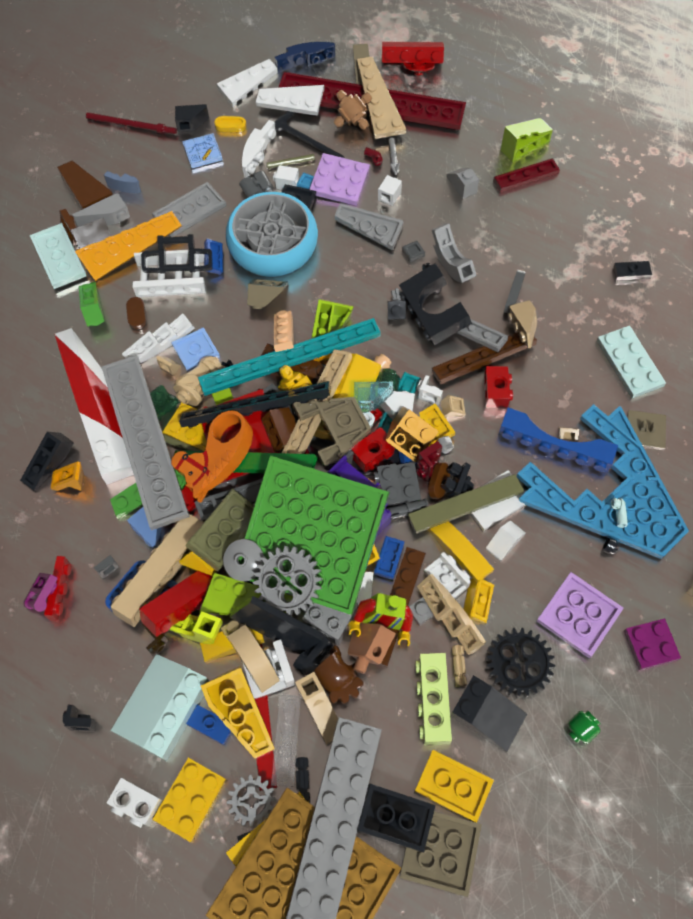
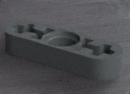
[504,269,526,314]

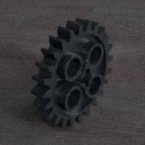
[485,628,555,698]

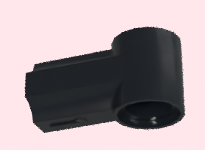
[293,636,334,676]

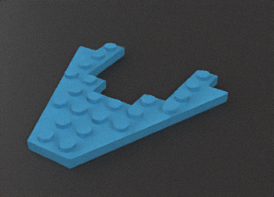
[517,404,689,559]

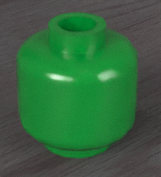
[567,710,601,744]

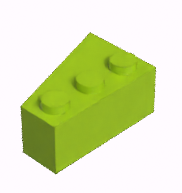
[500,118,553,162]
[311,299,354,339]

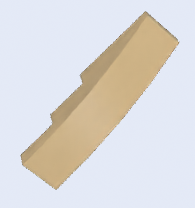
[417,574,486,655]

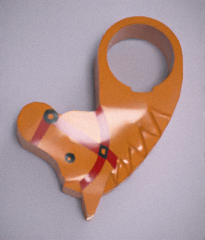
[171,411,253,503]

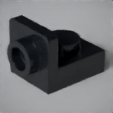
[63,704,97,731]

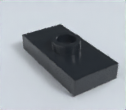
[613,261,652,280]

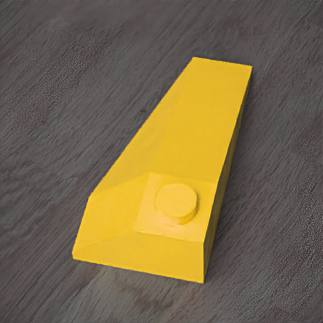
[200,666,275,758]

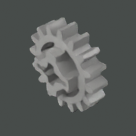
[226,775,276,827]

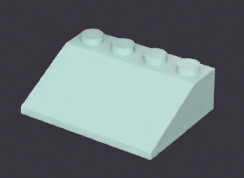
[111,654,209,762]

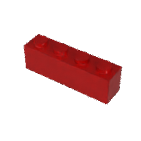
[382,42,444,63]
[139,571,213,637]

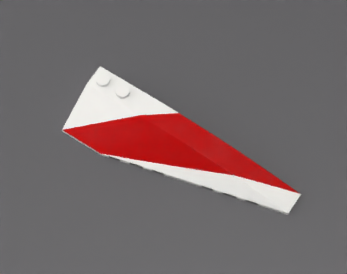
[54,328,134,485]

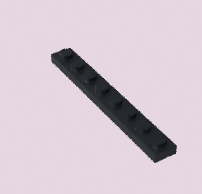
[179,381,331,428]

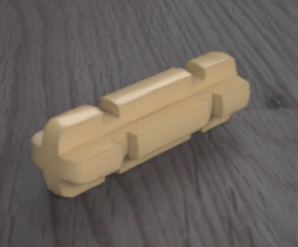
[452,645,467,687]

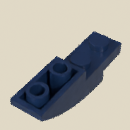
[275,42,336,73]

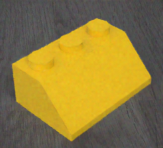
[332,354,382,410]

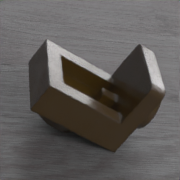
[142,624,168,655]

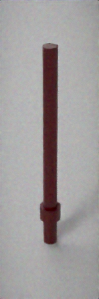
[86,112,177,135]

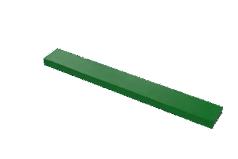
[173,450,317,474]

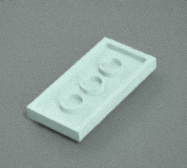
[30,223,87,289]
[597,326,666,398]

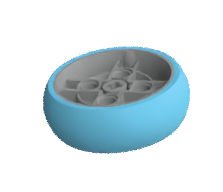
[226,192,318,277]

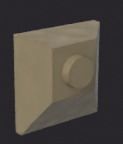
[247,279,288,309]

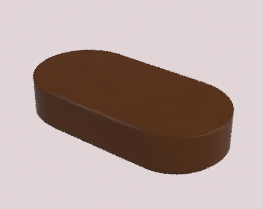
[126,297,147,330]
[428,463,450,499]

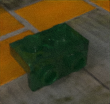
[150,385,180,422]

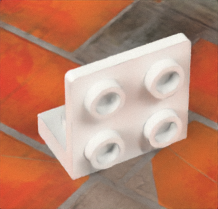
[242,639,295,699]

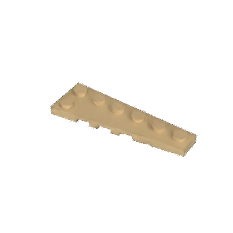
[357,57,406,139]

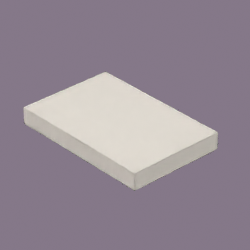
[470,470,526,532]

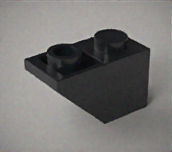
[175,104,209,132]

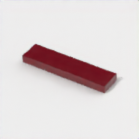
[493,158,560,192]

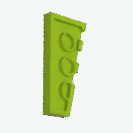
[200,573,293,615]

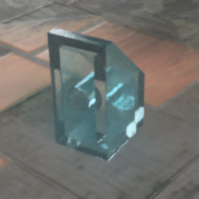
[354,381,394,413]

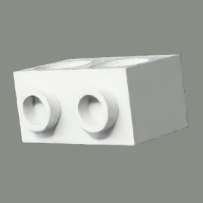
[107,778,163,828]

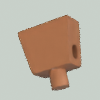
[348,623,396,674]

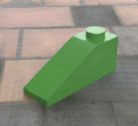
[78,281,105,327]

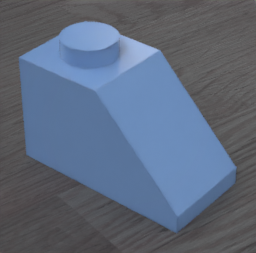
[127,507,161,550]

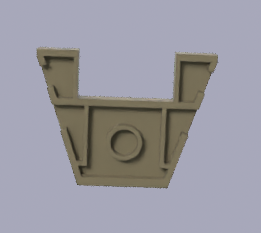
[293,397,371,469]

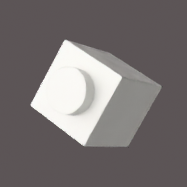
[273,165,299,190]
[378,175,402,206]

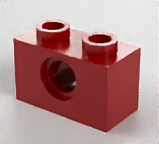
[484,366,513,408]
[351,427,395,472]

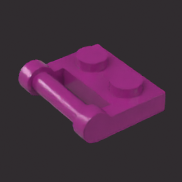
[23,573,58,612]

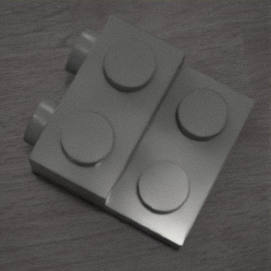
[373,462,421,507]

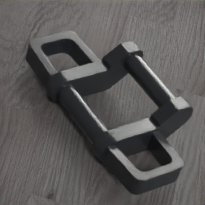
[141,234,213,274]

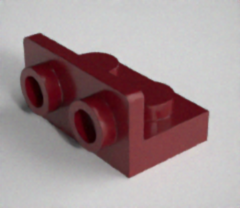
[416,441,442,483]

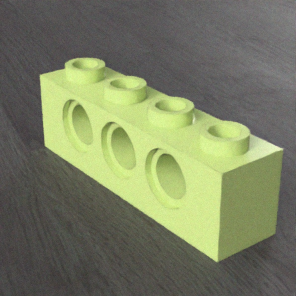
[415,653,452,745]

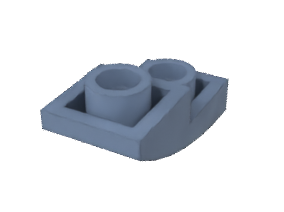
[104,171,141,193]

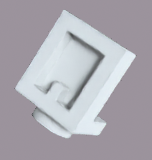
[417,375,443,406]

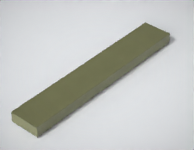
[408,474,524,534]

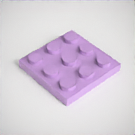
[310,153,370,206]
[537,572,624,659]

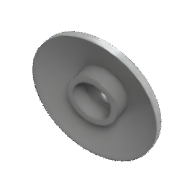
[223,539,264,581]

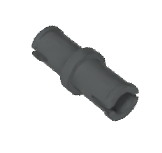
[388,499,428,520]

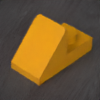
[50,461,84,491]

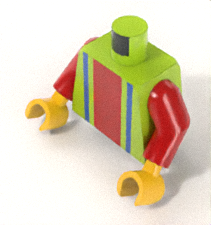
[347,593,413,647]

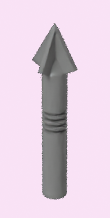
[389,138,400,175]

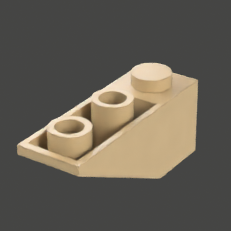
[508,300,537,348]
[295,672,338,745]

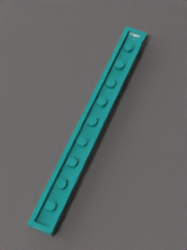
[198,318,381,396]

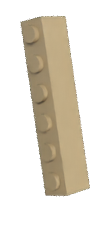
[111,514,204,627]

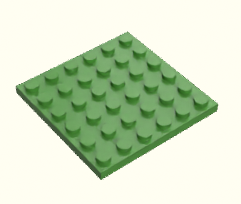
[238,456,390,615]

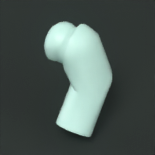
[611,498,628,528]

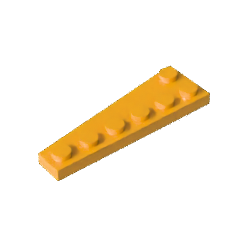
[75,211,182,281]

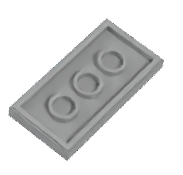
[152,182,226,237]

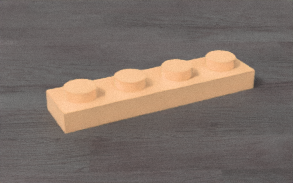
[274,310,294,352]

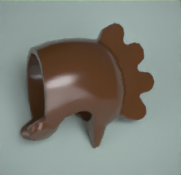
[314,645,364,704]

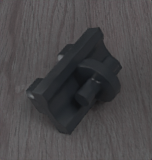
[440,462,474,499]

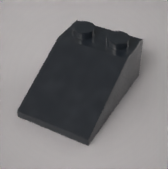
[450,675,527,752]
[357,784,436,853]

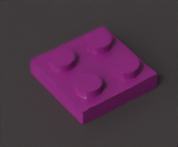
[624,618,681,670]

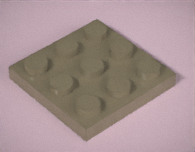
[399,811,482,897]

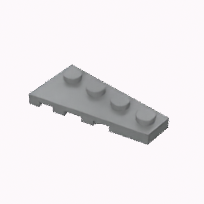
[335,203,404,250]

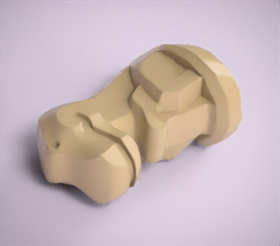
[173,356,224,406]

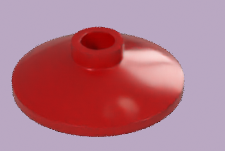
[404,63,435,75]

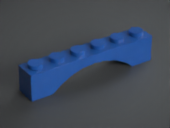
[498,407,618,473]

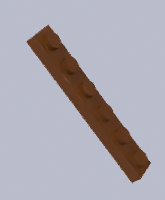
[432,333,537,385]
[379,547,426,668]

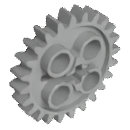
[253,546,323,616]

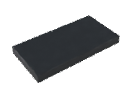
[230,596,324,654]

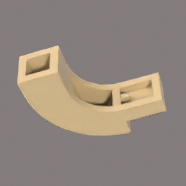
[221,620,280,693]

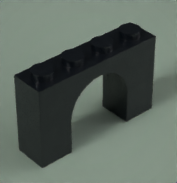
[399,263,472,345]

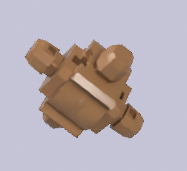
[334,90,372,131]

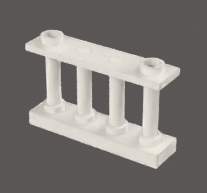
[133,250,206,297]

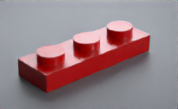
[44,556,72,621]

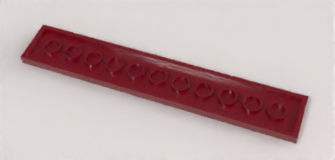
[278,72,466,130]

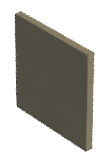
[628,410,666,449]

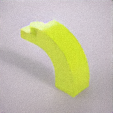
[169,611,223,644]

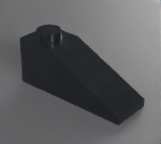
[20,431,74,491]

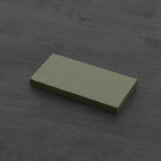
[185,489,255,572]

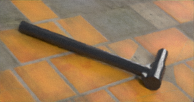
[275,111,345,158]

